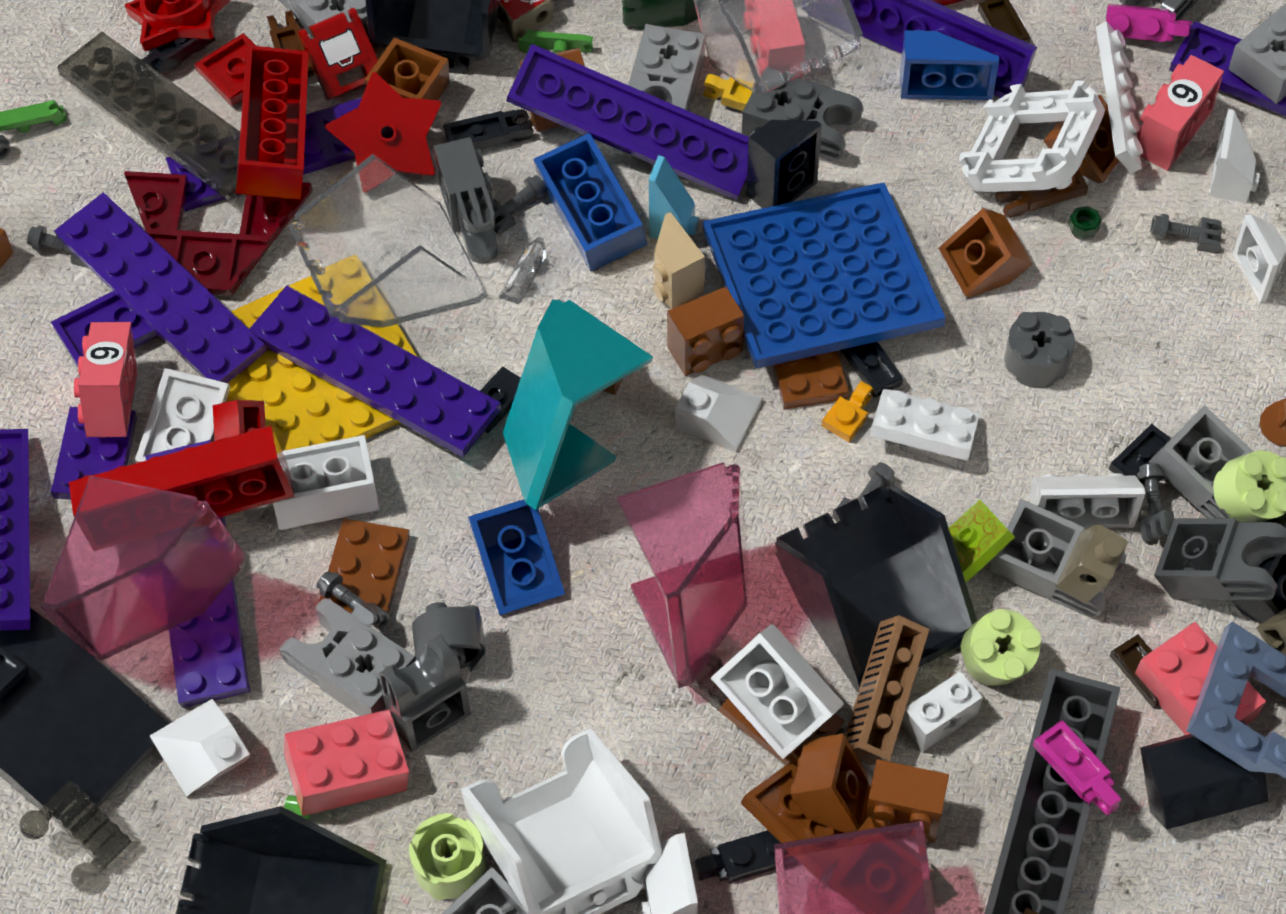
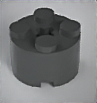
[1004,312,1075,388]
[412,602,487,672]

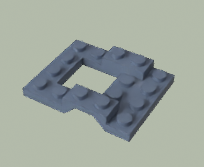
[1186,621,1286,779]

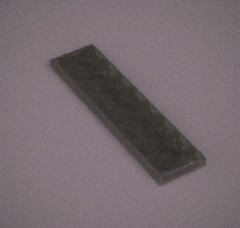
[57,32,240,201]

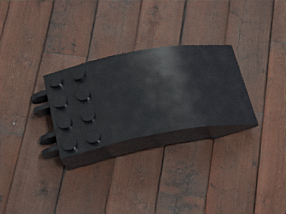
[0,607,169,834]

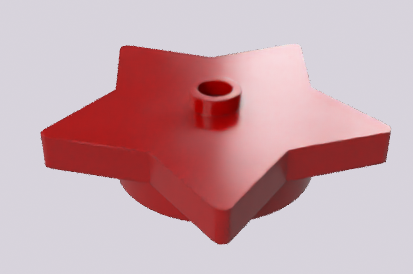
[124,0,231,51]
[325,72,441,191]

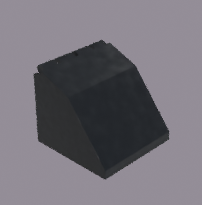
[775,484,977,692]
[176,806,387,914]

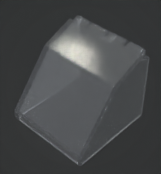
[694,0,863,93]
[288,154,489,327]

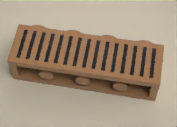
[845,615,929,766]

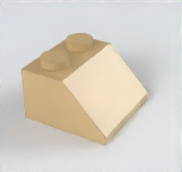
[652,212,705,309]

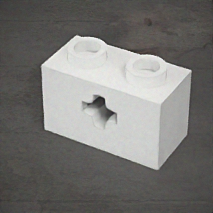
[901,671,983,753]

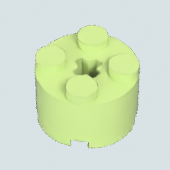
[1213,450,1286,522]
[961,609,1041,686]
[409,813,486,900]

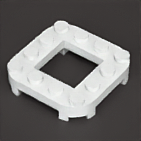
[959,80,1105,192]

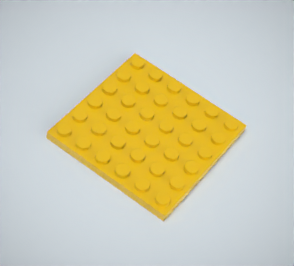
[226,255,417,451]

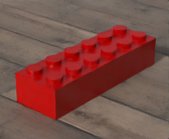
[236,45,309,199]
[69,426,294,553]

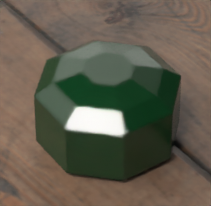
[1068,206,1102,239]

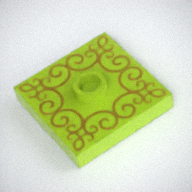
[949,499,1015,583]

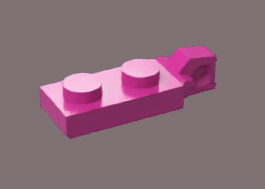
[1106,4,1192,42]
[1033,720,1121,816]

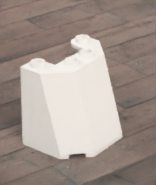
[461,728,662,914]

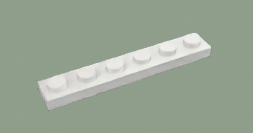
[1096,21,1143,174]

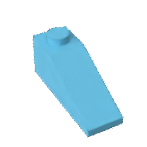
[649,155,699,239]

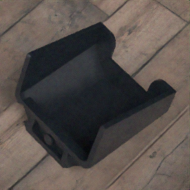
[365,0,500,74]

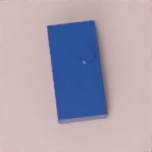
[533,133,648,272]

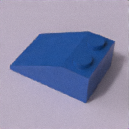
[900,30,999,100]
[468,499,565,615]

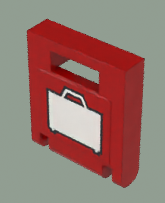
[298,7,378,100]

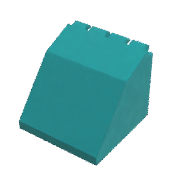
[503,299,653,510]

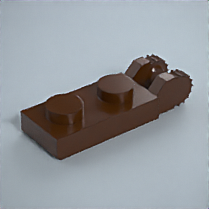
[267,10,315,78]
[995,169,1088,218]

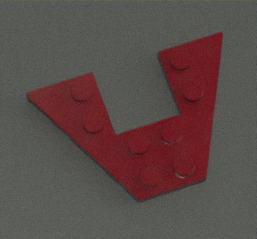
[124,171,313,296]

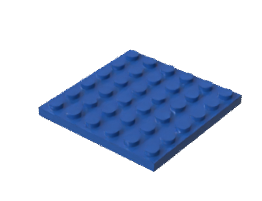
[703,182,946,369]

